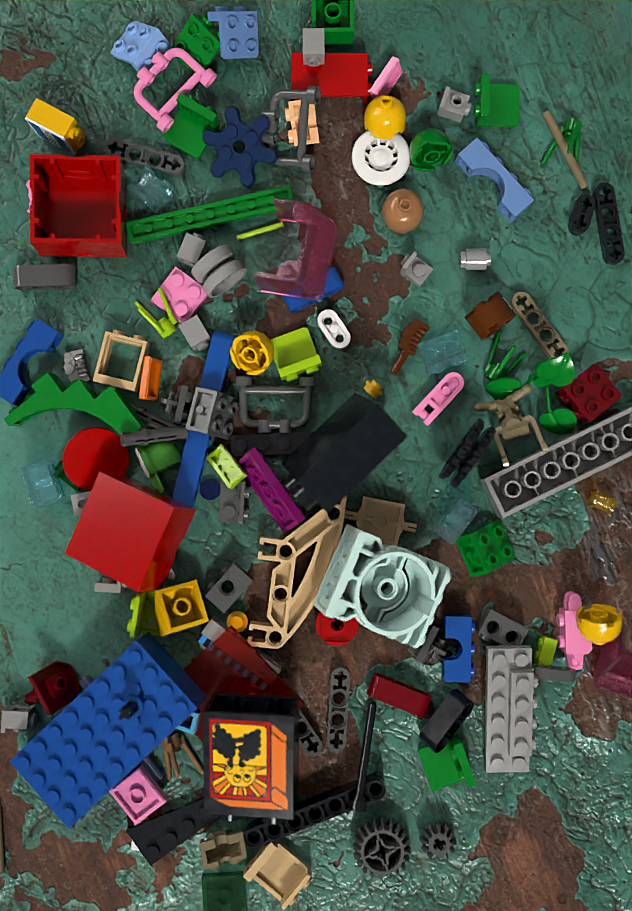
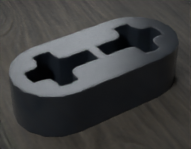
[568,194,596,236]

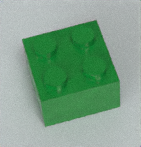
[311,0,354,45]

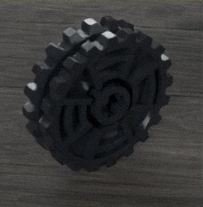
[438,418,496,488]

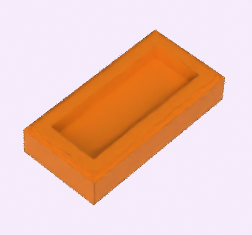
[139,356,162,402]

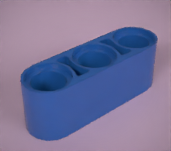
[281,267,345,313]

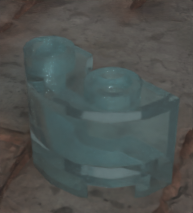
[126,166,174,215]

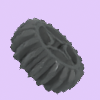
[352,816,411,880]

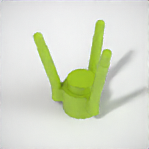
[134,288,178,339]

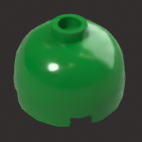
[409,128,453,172]

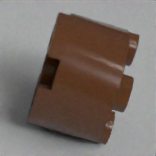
[464,291,517,341]

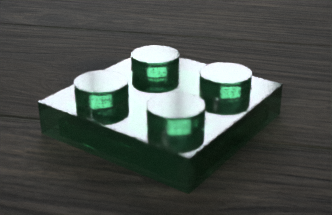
[201,871,248,911]

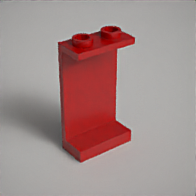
[291,53,372,104]

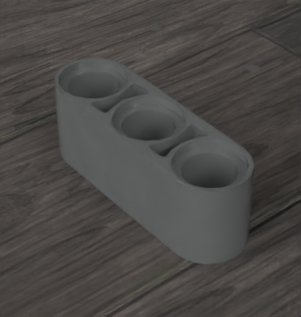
[14,264,76,290]

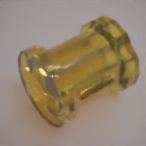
[587,489,617,515]

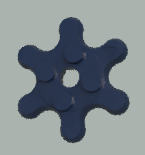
[202,106,278,187]

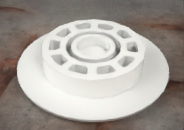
[352,130,410,186]

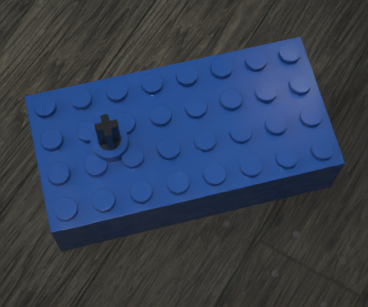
[9,632,207,829]

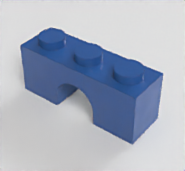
[441,613,475,683]

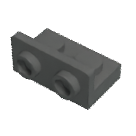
[218,480,250,524]

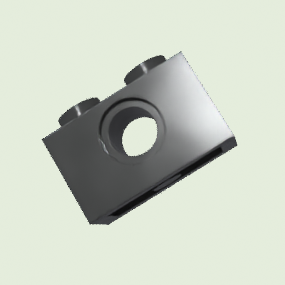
[205,562,254,613]

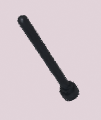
[348,702,377,812]

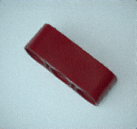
[366,673,432,717]

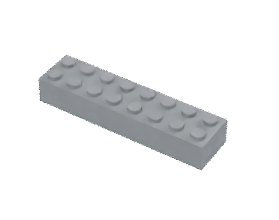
[479,405,632,518]

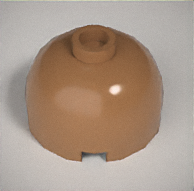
[381,188,424,233]

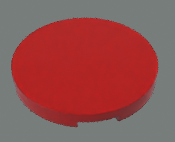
[62,427,129,491]

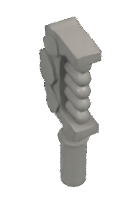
[64,349,92,382]

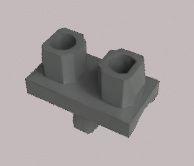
[160,385,195,424]
[408,625,447,663]

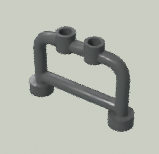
[262,86,321,172]
[235,376,316,433]

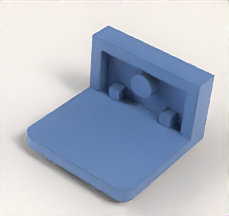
[207,6,259,59]

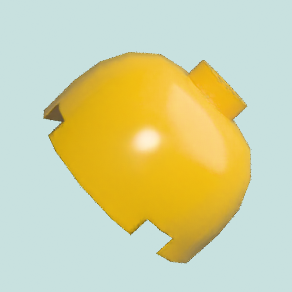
[364,95,406,139]
[230,331,274,375]
[576,604,622,645]

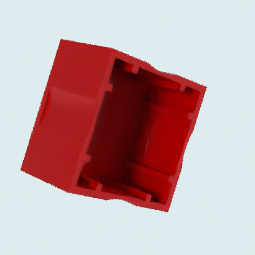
[29,154,127,257]
[65,472,196,592]

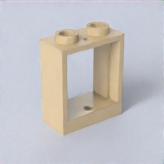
[93,330,151,394]

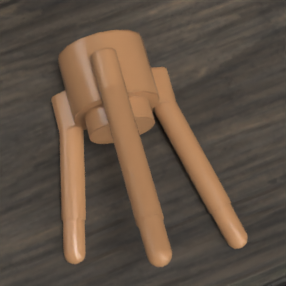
[161,732,204,780]

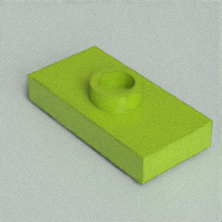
[206,443,247,489]

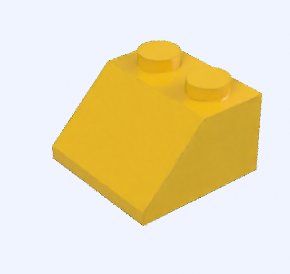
[155,579,209,637]

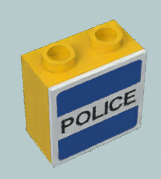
[25,98,86,155]

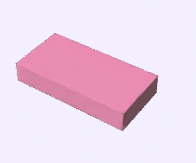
[369,56,403,100]

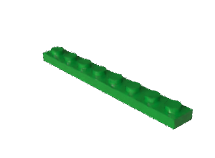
[125,185,295,245]

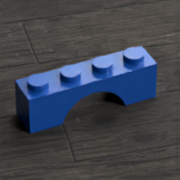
[0,318,65,406]

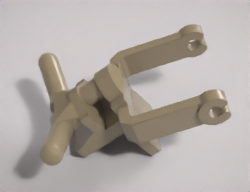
[474,384,549,468]

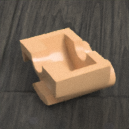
[284,100,319,146]

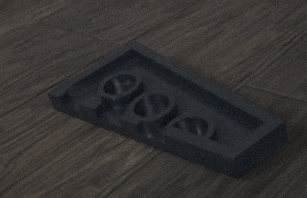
[126,796,218,866]

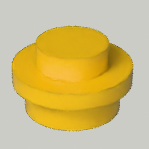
[363,379,383,399]
[227,611,248,633]

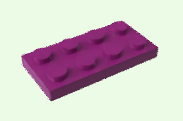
[238,447,305,533]

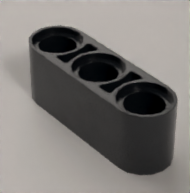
[419,689,474,753]

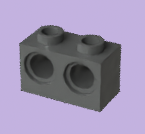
[475,606,529,646]

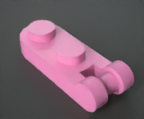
[412,372,464,426]

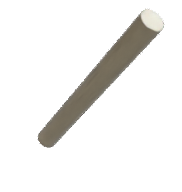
[542,110,589,189]

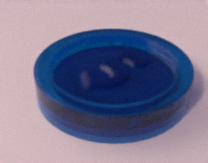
[200,479,221,500]

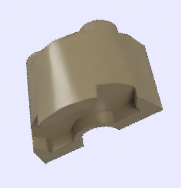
[199,828,247,870]

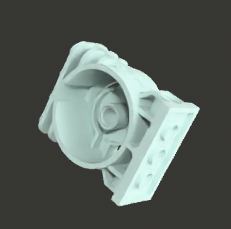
[313,524,451,648]

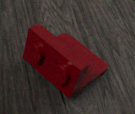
[555,364,621,425]

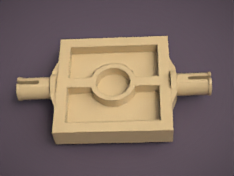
[344,496,417,546]

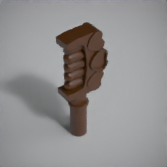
[389,318,430,376]

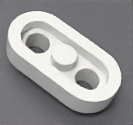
[318,309,350,349]

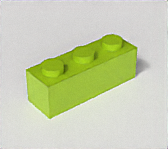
[532,635,558,671]

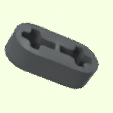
[533,665,576,682]

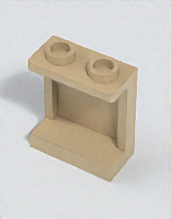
[243,839,312,910]

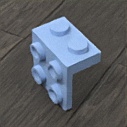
[111,21,172,72]

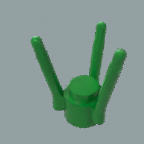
[541,118,582,166]
[484,331,527,381]

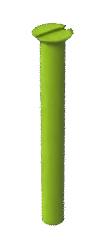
[236,220,284,241]

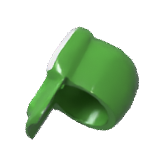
[135,440,181,495]

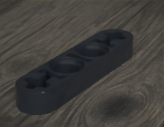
[592,183,625,266]

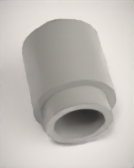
[460,248,491,270]

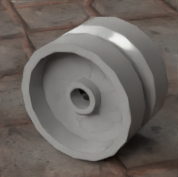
[191,244,247,298]

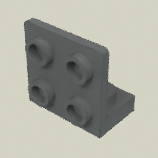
[185,387,239,440]

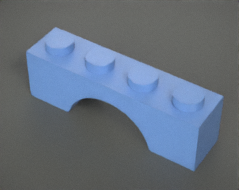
[455,138,534,223]

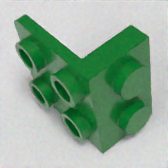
[172,14,220,74]
[474,74,519,127]
[164,93,220,159]

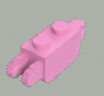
[556,591,592,670]

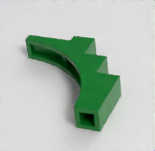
[4,372,148,435]

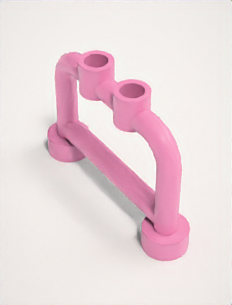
[133,48,217,133]

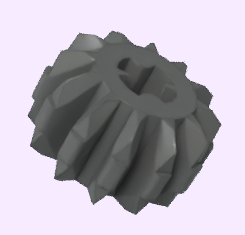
[419,820,457,861]

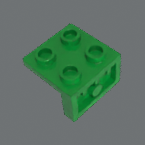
[454,519,516,577]
[418,735,476,791]

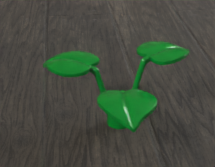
[484,352,577,434]

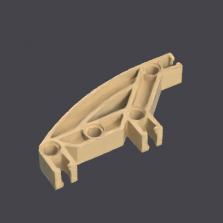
[247,496,347,649]

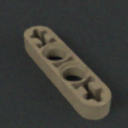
[510,292,569,359]

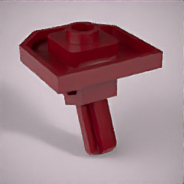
[24,660,80,716]

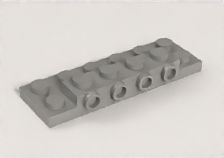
[484,645,538,773]

